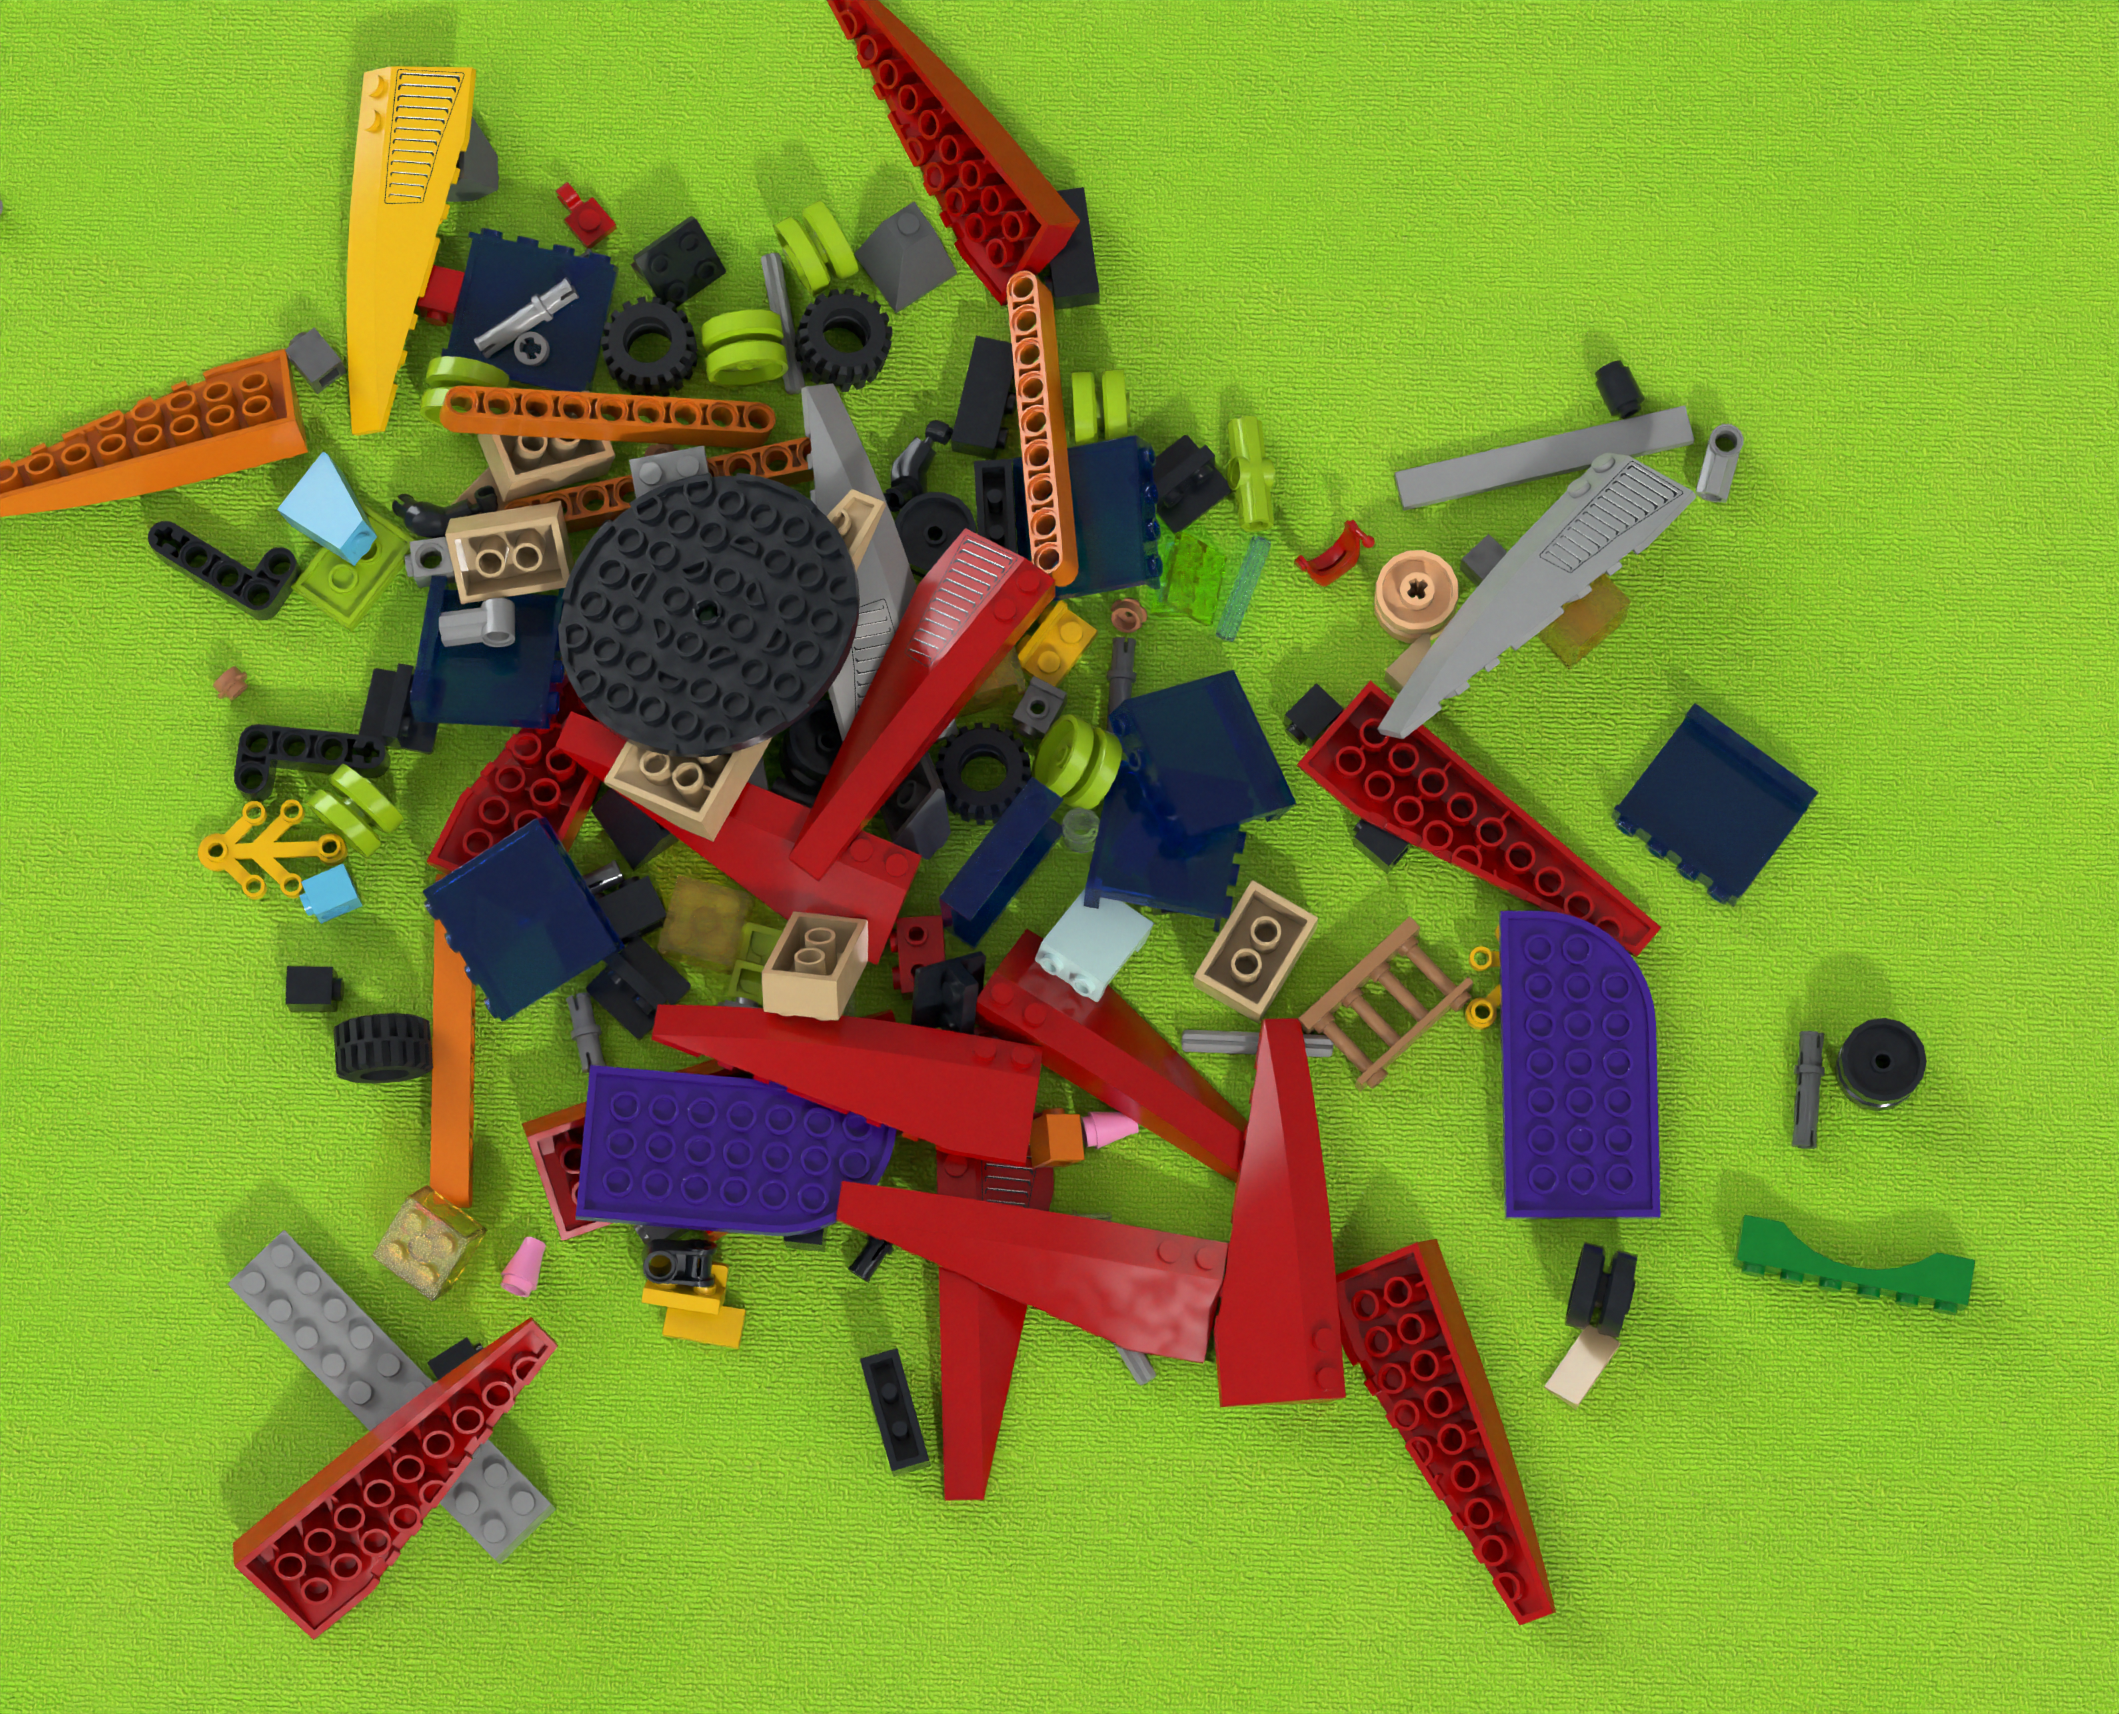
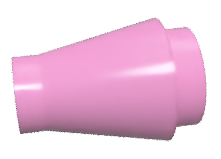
[1080,1112,1139,1149]
[500,1237,546,1297]

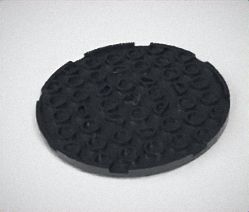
[558,473,860,758]

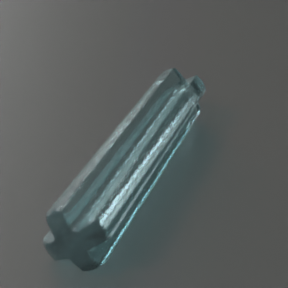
[1216,536,1271,642]

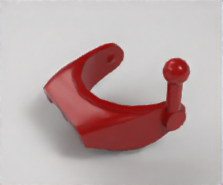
[1294,520,1375,587]

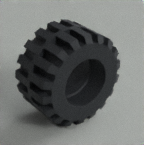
[794,289,893,392]
[601,297,698,397]
[936,722,1031,825]
[333,1013,433,1084]

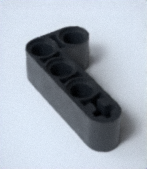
[148,521,301,620]
[234,724,391,802]

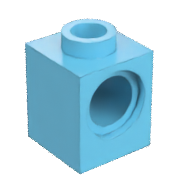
[299,864,363,924]

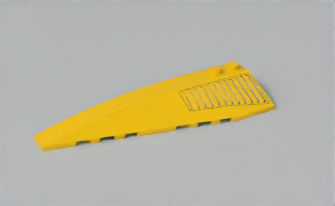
[347,66,476,436]

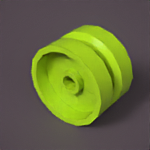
[773,200,859,296]
[700,309,789,388]
[419,356,509,434]
[1071,369,1131,454]
[1031,714,1122,811]
[306,764,404,859]

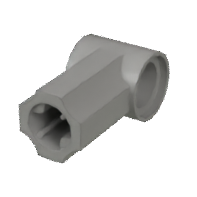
[1695,424,1744,503]
[439,598,515,647]

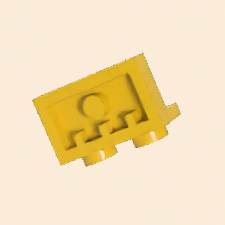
[1015,599,1098,688]
[642,1255,729,1315]

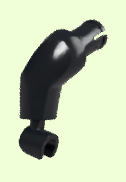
[883,420,953,512]
[392,486,498,538]

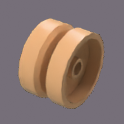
[1374,550,1459,643]

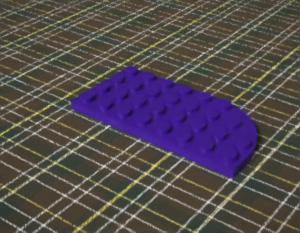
[1499,911,1661,1219]
[576,1065,897,1236]

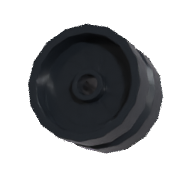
[895,492,977,582]
[778,700,843,797]
[1835,1018,1927,1111]
[1565,1242,1638,1338]

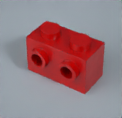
[890,915,946,1000]

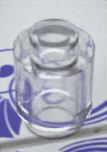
[1062,808,1100,853]

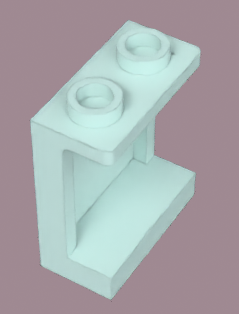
[1035,881,1154,1002]

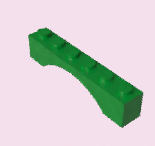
[1733,1215,1976,1315]

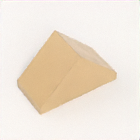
[1384,633,1431,694]

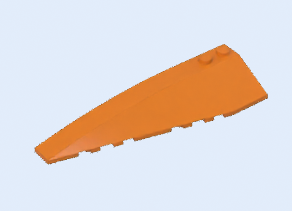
[0,348,308,517]

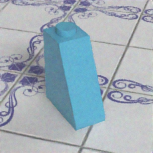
[277,452,377,566]

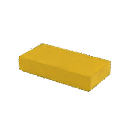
[662,1306,746,1349]

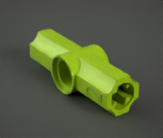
[1227,416,1275,532]

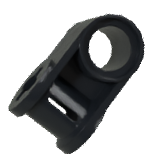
[641,1239,717,1287]

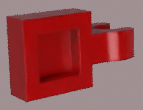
[556,182,617,249]

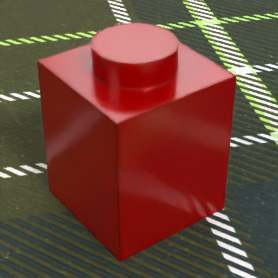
[417,265,469,327]

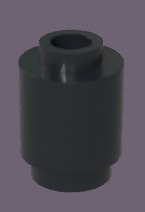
[1595,360,1645,419]

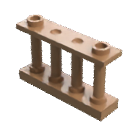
[1298,916,1473,1092]

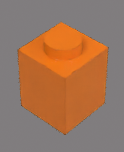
[1030,1108,1085,1167]

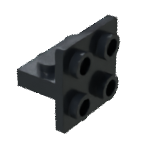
[630,216,726,308]
[1130,435,1232,535]
[359,663,448,754]
[586,936,691,1040]
[911,951,986,1035]

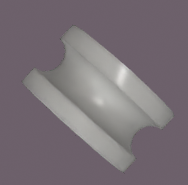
[514,332,550,367]

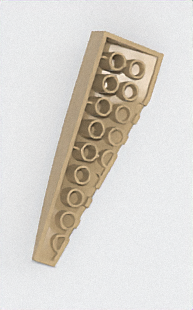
[604,489,886,841]

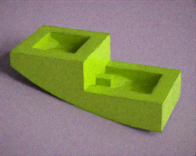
[727,921,784,1005]

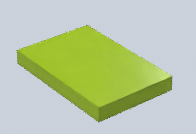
[291,499,418,632]

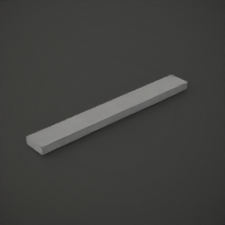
[1394,406,1694,511]

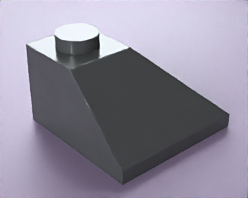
[446,117,499,202]
[854,202,957,314]
[880,751,951,860]

